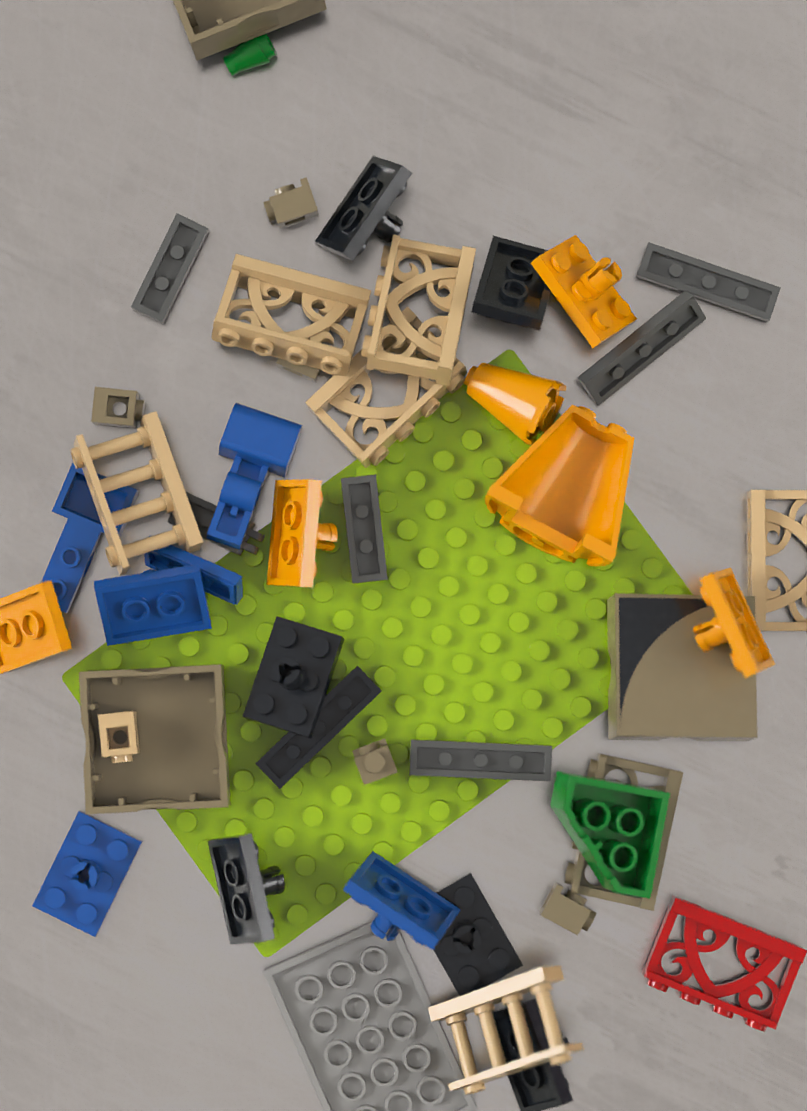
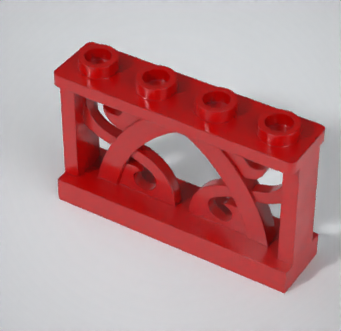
[642,895,807,1032]

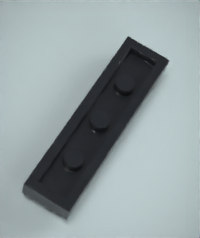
[255,666,382,789]

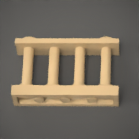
[70,411,203,575]
[428,966,584,1095]

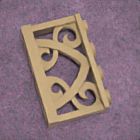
[361,234,476,386]
[212,254,371,376]
[305,306,468,468]
[747,490,807,631]

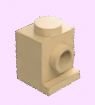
[98,711,140,763]

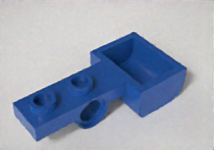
[206,403,302,550]
[41,463,139,613]

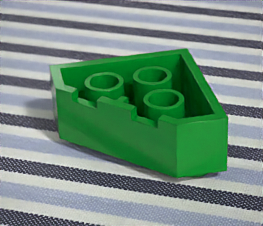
[550,771,670,899]

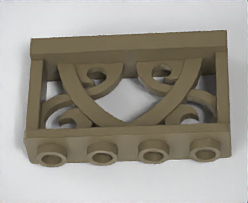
[564,753,683,911]

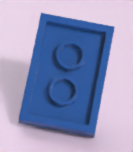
[94,564,212,646]
[32,811,143,937]
[343,851,461,950]

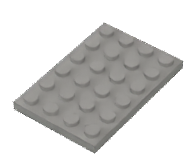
[263,922,477,1111]

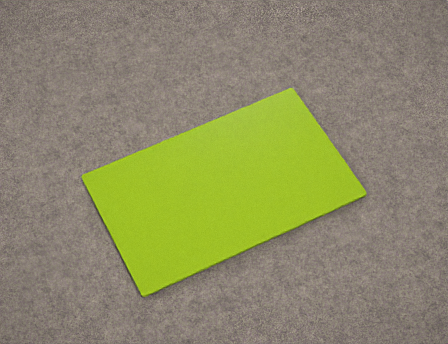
[62,350,693,957]

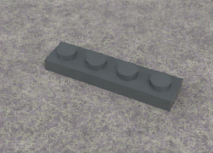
[636,242,781,322]
[578,290,706,406]
[409,739,552,781]

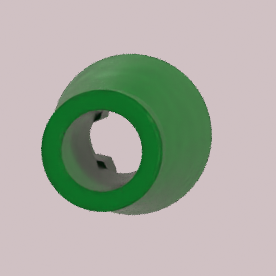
[223,34,277,76]

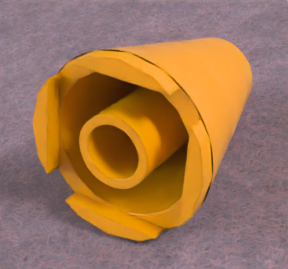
[464,363,566,446]

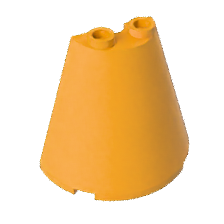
[485,404,635,566]

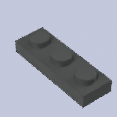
[131,213,209,323]
[341,474,388,584]

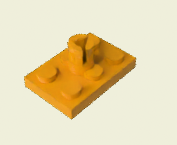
[531,235,637,348]
[266,479,338,587]
[693,568,776,678]
[0,581,72,674]

